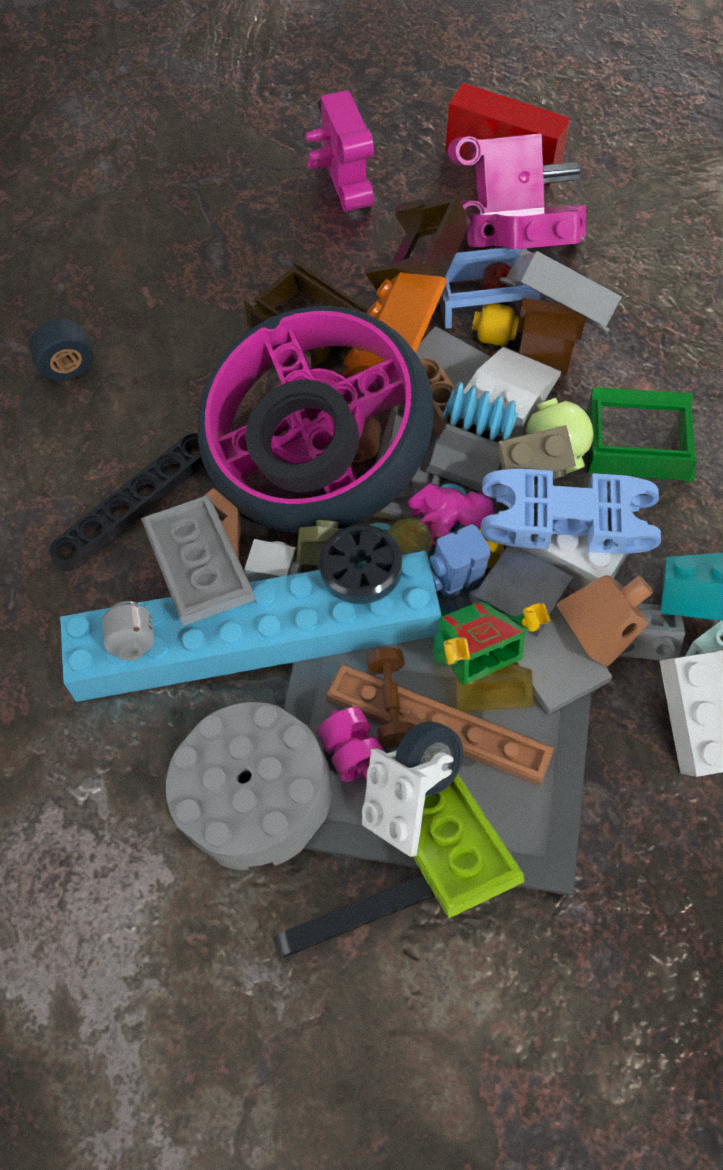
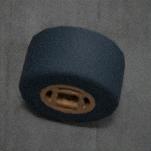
[29,319,94,381]

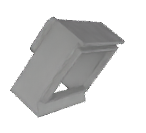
[499,248,622,332]

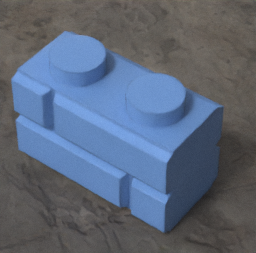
[430,524,491,600]

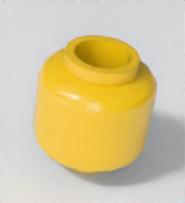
[472,303,519,347]

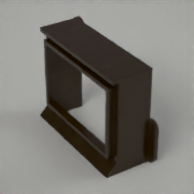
[365,197,471,291]
[244,261,366,370]

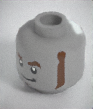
[102,601,154,661]

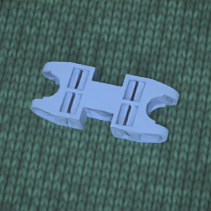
[481,468,661,554]

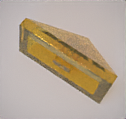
[455,664,533,712]

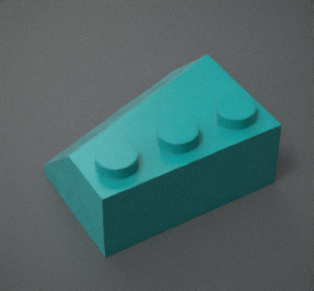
[660,553,723,621]

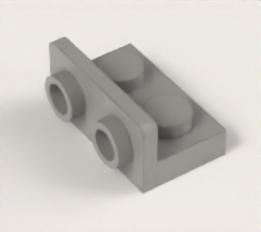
[619,603,685,660]

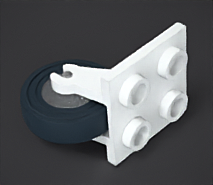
[362,721,463,857]

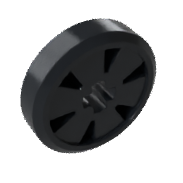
[319,525,402,604]

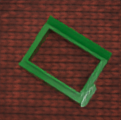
[584,387,697,483]

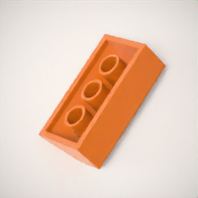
[342,272,447,392]

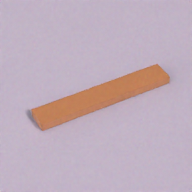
[326,663,554,786]

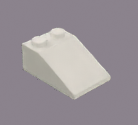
[463,347,561,439]

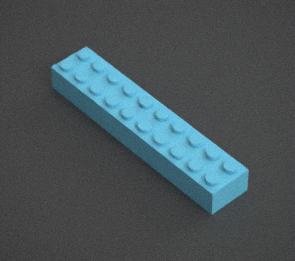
[60,551,441,702]

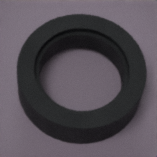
[246,380,359,492]

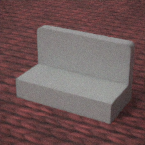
[426,424,501,492]

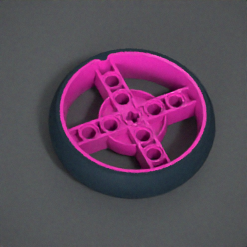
[198,306,434,534]

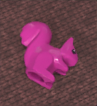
[407,484,495,549]

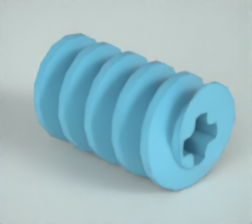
[441,381,519,440]

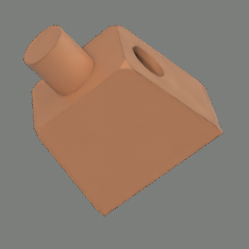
[556,575,653,667]

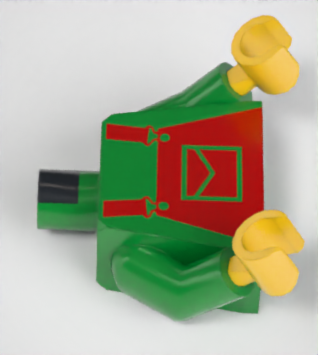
[433,602,550,685]

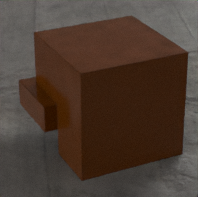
[517,298,586,375]

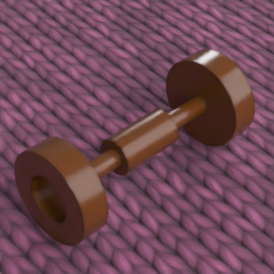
[366,647,415,748]

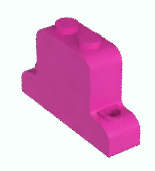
[467,204,586,249]

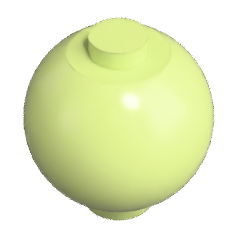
[525,397,593,474]

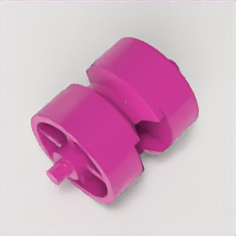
[316,707,385,782]

